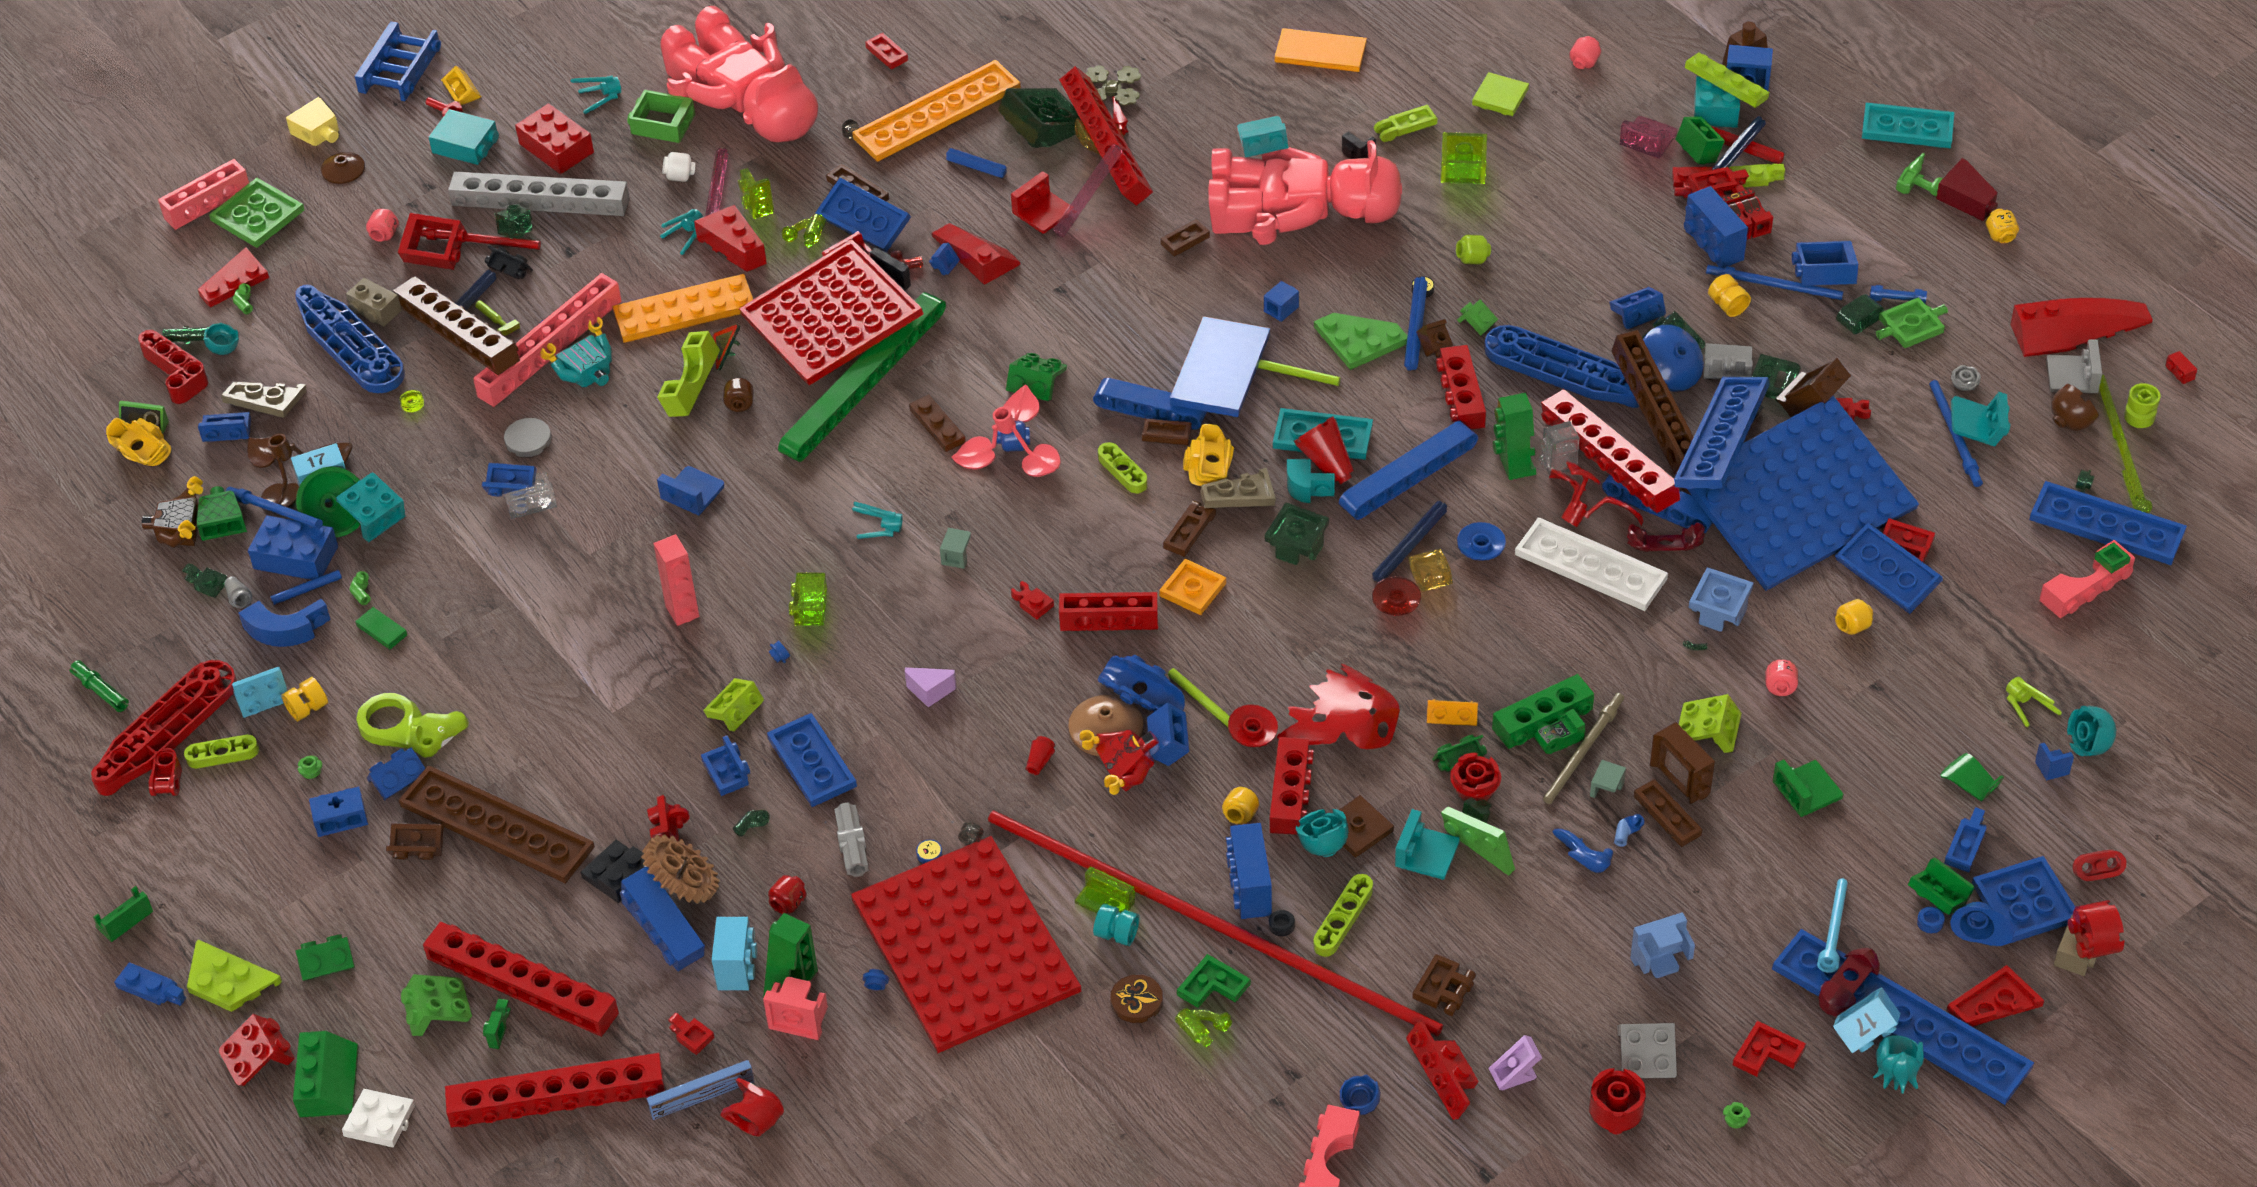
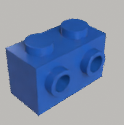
[1147,703,1189,766]

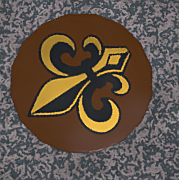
[1110,975,1163,1023]

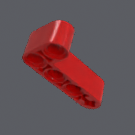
[138,330,209,404]

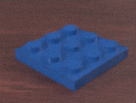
[1971,856,2075,944]

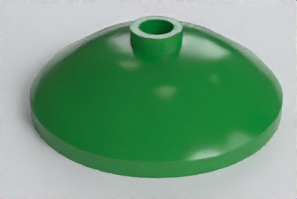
[296,467,360,538]

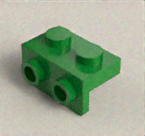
[1908,857,1975,915]
[295,934,355,981]

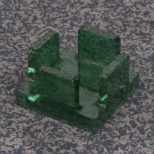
[1265,502,1329,565]

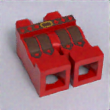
[1717,185,1774,240]

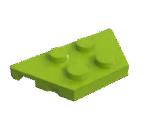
[187,940,282,1012]

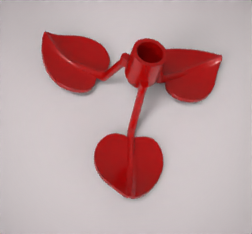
[1549,461,1643,527]

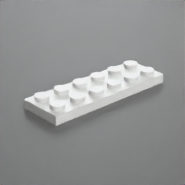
[1515,517,1668,611]

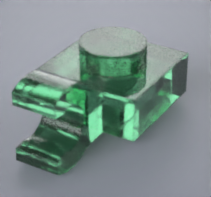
[182,563,228,598]

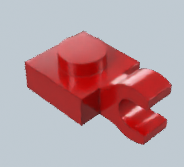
[668,1013,715,1055]

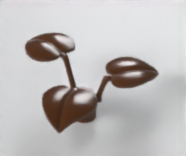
[247,433,352,512]

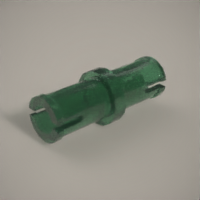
[162,326,209,344]

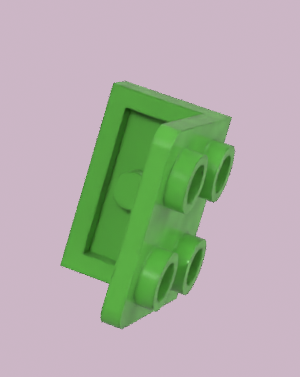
[401,974,472,1036]

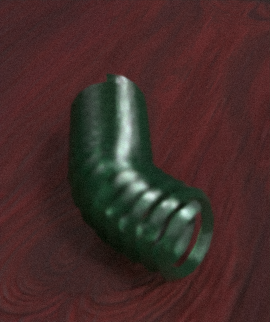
[1683,640,1707,651]

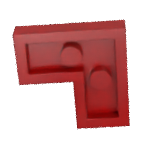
[1733,1021,1806,1077]

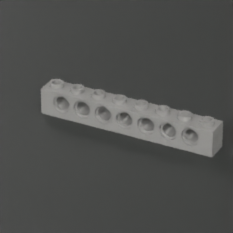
[448,172,629,216]

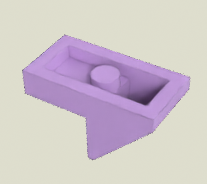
[1488,1035,1542,1090]

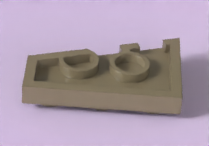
[221,382,307,418]
[1200,468,1276,508]

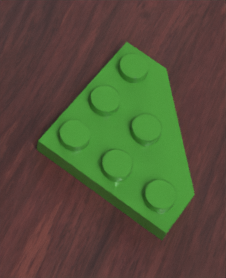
[1314,313,1408,370]

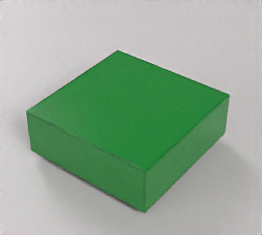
[2094,542,2131,574]

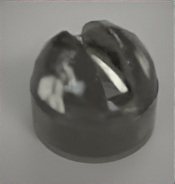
[842,119,859,138]

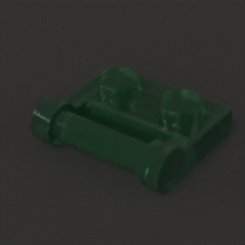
[1752,354,1801,403]

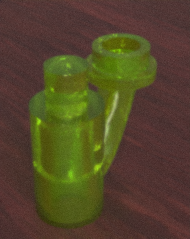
[781,214,826,247]
[1175,1008,1232,1047]

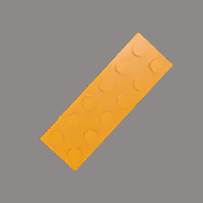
[612,274,753,343]

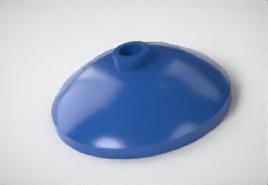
[1643,325,1704,392]

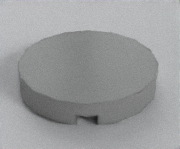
[504,418,552,457]

